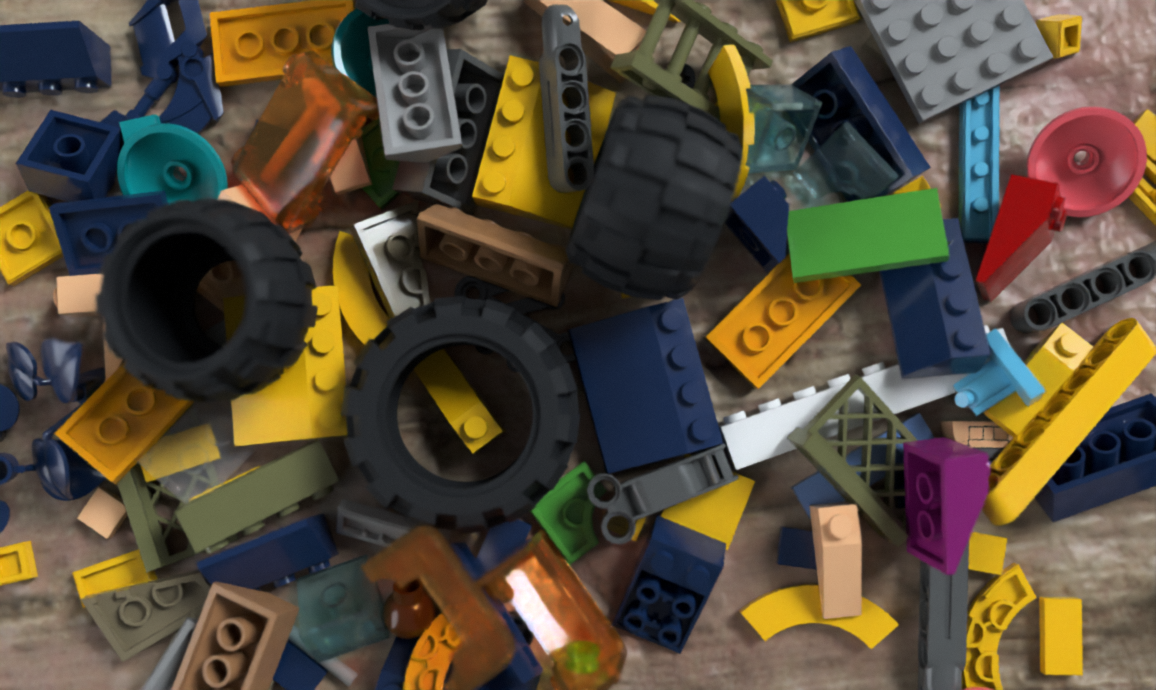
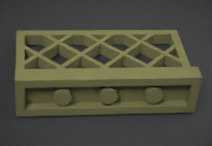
[787,375,918,547]
[117,403,239,572]

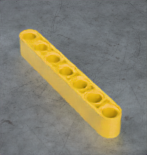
[981,318,1156,526]

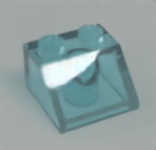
[746,85,822,173]
[297,554,389,663]

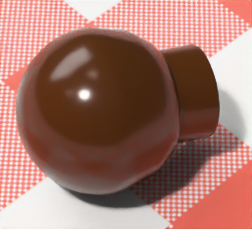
[382,576,435,639]

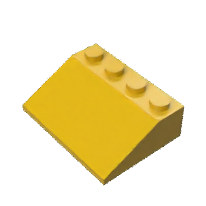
[472,55,616,229]
[223,285,348,446]

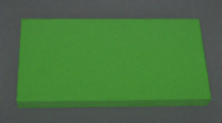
[787,188,949,283]

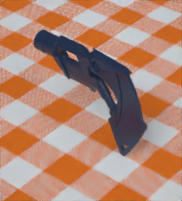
[100,0,224,153]

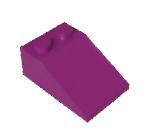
[903,437,991,575]

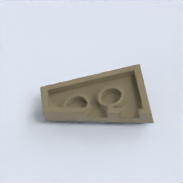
[350,200,430,319]
[81,570,212,662]

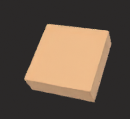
[77,487,128,539]

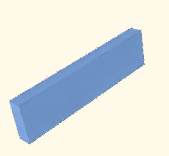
[791,413,935,519]

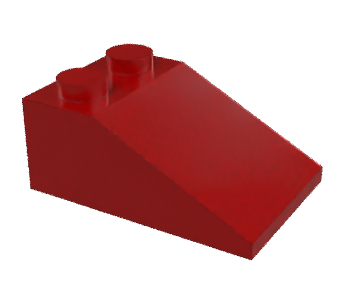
[976,174,1067,302]

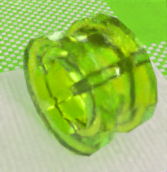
[565,641,600,674]

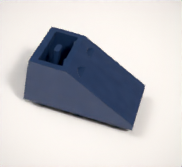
[612,515,726,654]

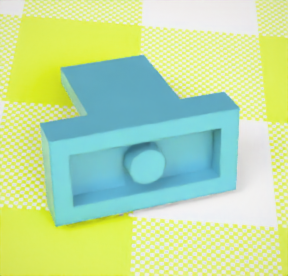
[953,328,1046,417]

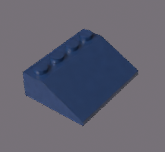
[568,298,723,474]

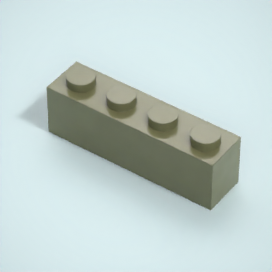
[175,439,339,554]

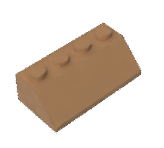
[417,204,573,307]
[171,582,300,690]

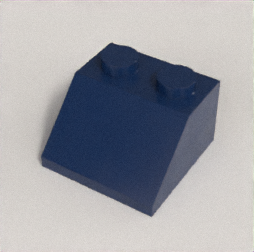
[16,109,122,202]
[724,175,789,273]

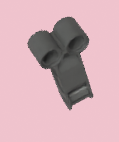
[587,443,738,545]

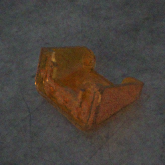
[231,51,379,234]
[361,525,516,690]

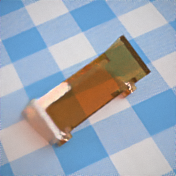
[473,530,628,690]

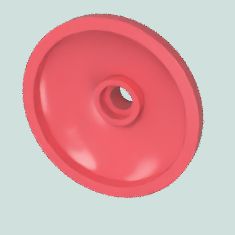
[1027,107,1147,217]

